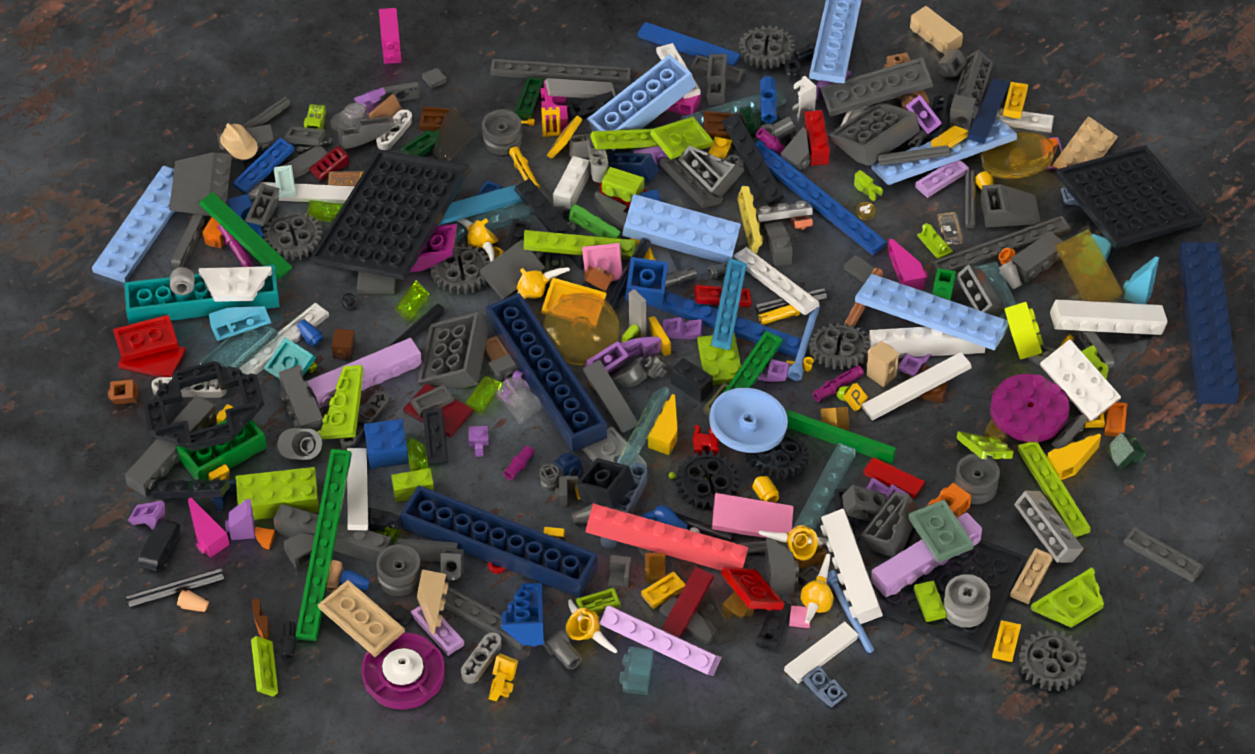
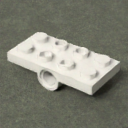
[1040,340,1121,422]

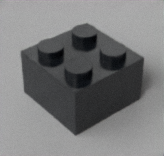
[576,458,635,509]

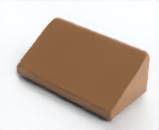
[369,94,402,118]

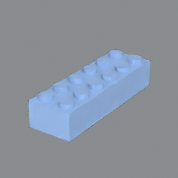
[587,54,696,151]
[622,194,741,263]

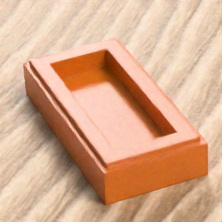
[1104,402,1128,438]

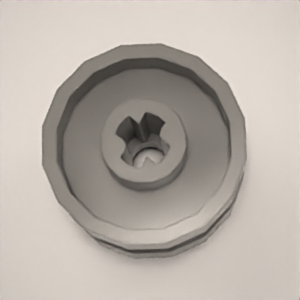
[943,574,990,627]

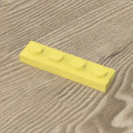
[737,186,763,254]

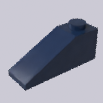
[607,153,660,182]

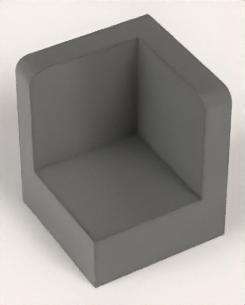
[608,555,631,588]

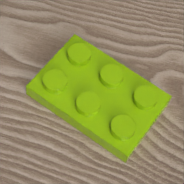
[650,117,714,159]
[697,333,741,385]

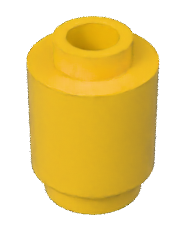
[752,476,779,503]

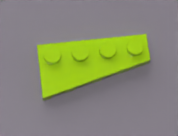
[318,365,364,439]

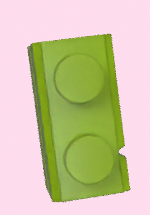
[602,167,644,202]
[391,468,434,502]

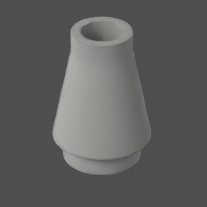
[998,261,1022,290]

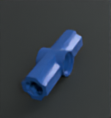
[760,76,777,124]

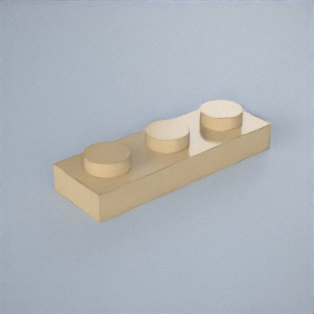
[1010,548,1053,604]

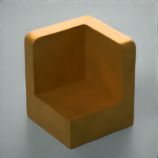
[821,407,849,430]
[645,553,665,583]
[722,591,754,619]

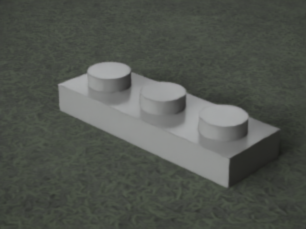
[756,201,813,222]

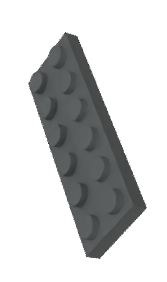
[820,57,933,117]

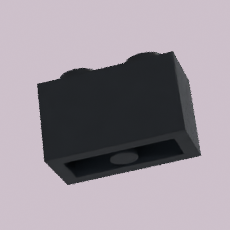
[671,358,713,403]

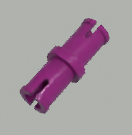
[756,128,786,157]
[503,446,535,481]

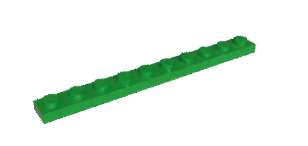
[295,449,352,641]

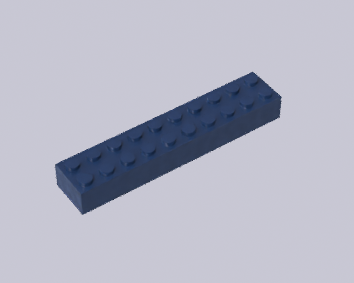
[1178,242,1239,404]
[486,293,607,453]
[400,485,598,598]

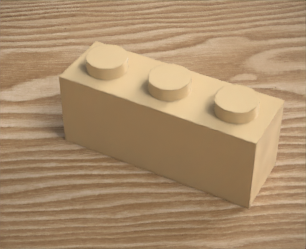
[910,6,963,55]

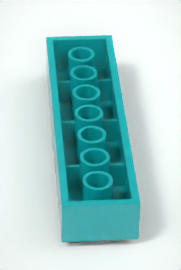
[124,265,280,325]

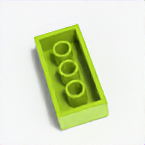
[236,467,319,520]

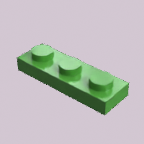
[569,204,621,239]

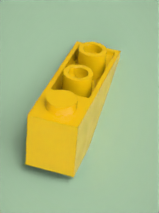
[646,394,677,455]
[1047,434,1101,480]

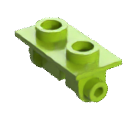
[917,223,953,260]

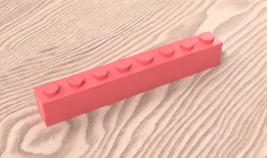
[585,503,748,571]

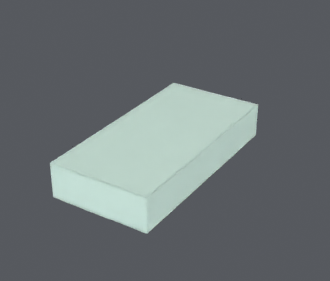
[274,165,296,198]

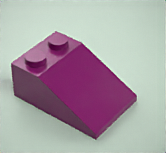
[410,224,457,272]

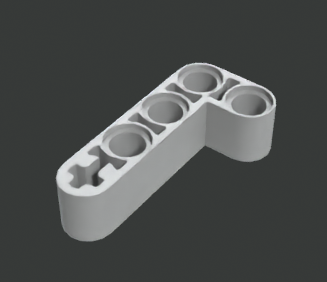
[569,133,608,182]

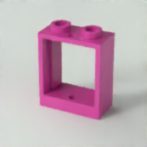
[379,8,401,64]

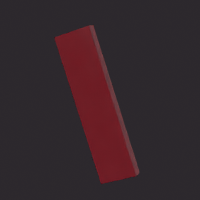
[661,567,714,638]

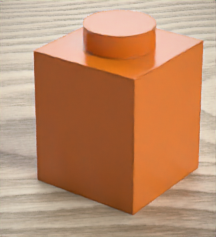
[203,217,225,249]

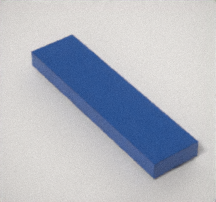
[232,137,294,195]

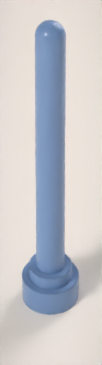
[787,306,820,381]
[826,570,874,653]

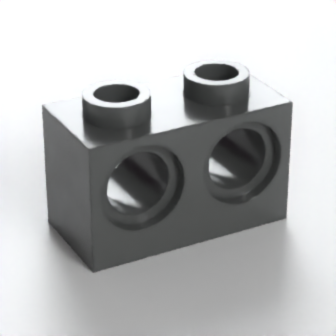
[842,485,887,522]

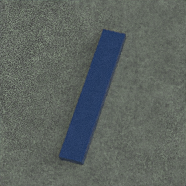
[967,78,1011,143]

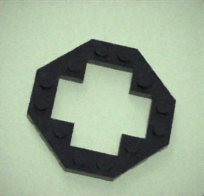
[144,361,264,451]

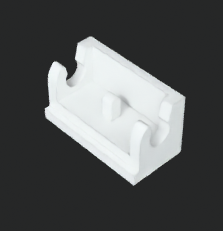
[793,76,816,119]

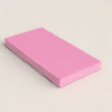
[712,493,794,540]

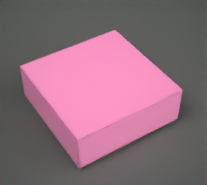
[789,606,810,628]

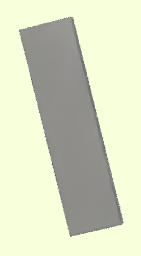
[545,78,616,98]

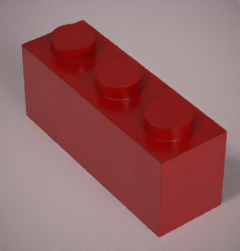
[804,110,830,166]

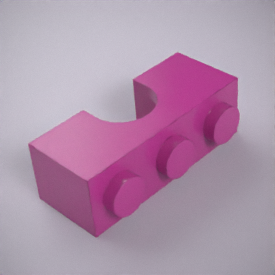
[541,81,568,132]

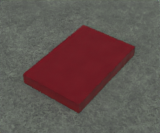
[403,383,473,438]

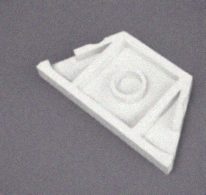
[199,267,272,302]

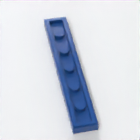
[638,22,740,67]

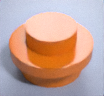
[999,248,1016,265]

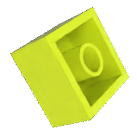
[1004,302,1044,360]

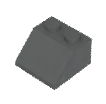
[765,538,799,594]

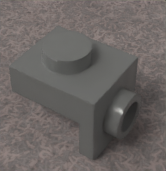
[555,475,579,507]

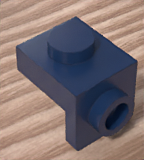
[553,453,584,479]
[211,479,237,511]

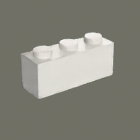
[553,156,590,209]

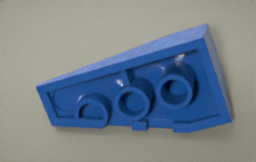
[501,583,544,647]

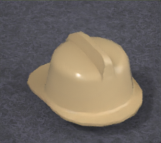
[220,123,258,160]

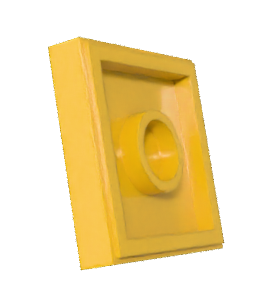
[547,115,582,159]

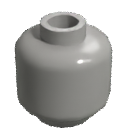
[170,267,195,295]

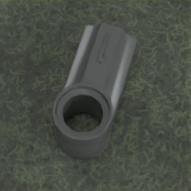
[761,116,796,145]
[544,629,582,670]

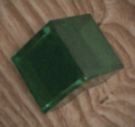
[739,106,766,138]
[1105,432,1147,468]

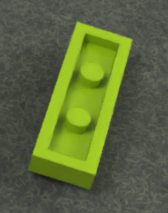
[251,636,278,697]

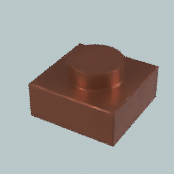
[790,215,813,230]

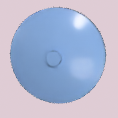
[709,388,788,453]

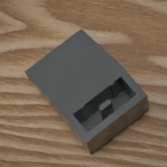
[980,184,1041,228]

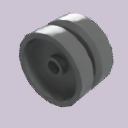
[482,109,522,156]
[955,453,1000,505]
[376,544,422,597]

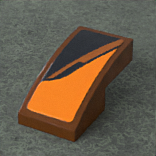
[252,599,270,640]

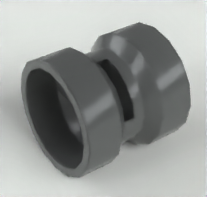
[539,464,559,491]

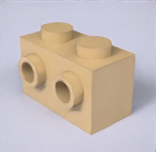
[867,341,899,387]

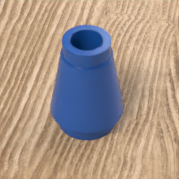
[297,319,324,347]
[339,569,370,591]

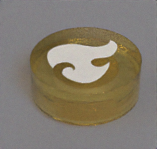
[857,202,875,220]

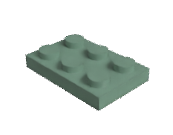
[908,500,974,563]

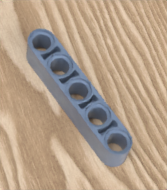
[600,463,647,549]

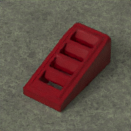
[309,146,349,181]

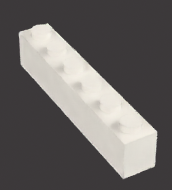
[1050,300,1168,335]
[869,327,985,358]
[820,509,883,624]

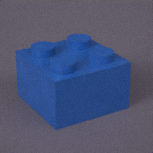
[625,257,668,306]
[364,419,409,469]

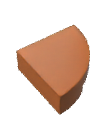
[255,527,275,550]

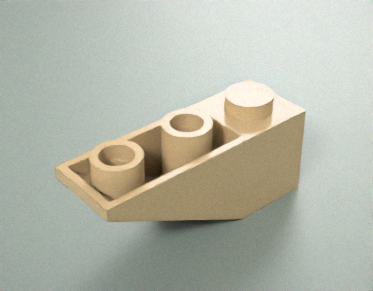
[417,570,449,634]

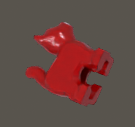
[693,425,719,456]

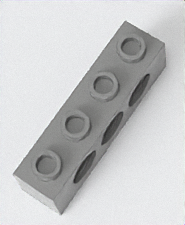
[1014,491,1084,563]

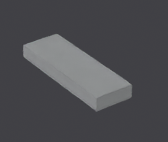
[629,289,646,338]

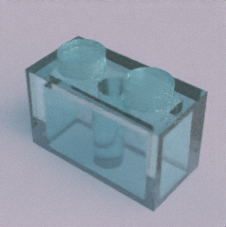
[619,647,654,695]

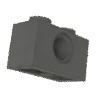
[949,94,978,130]

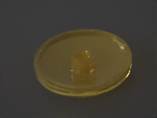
[981,132,1054,179]
[543,293,619,365]

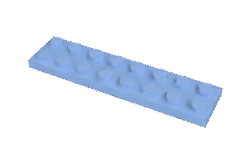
[809,0,862,83]
[871,118,1017,185]
[92,166,175,283]
[855,274,1010,350]

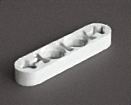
[151,377,227,398]

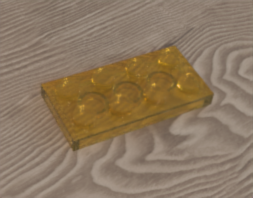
[1055,230,1123,302]

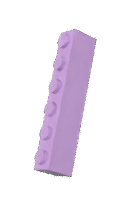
[307,338,422,408]
[871,512,982,597]
[599,605,722,676]

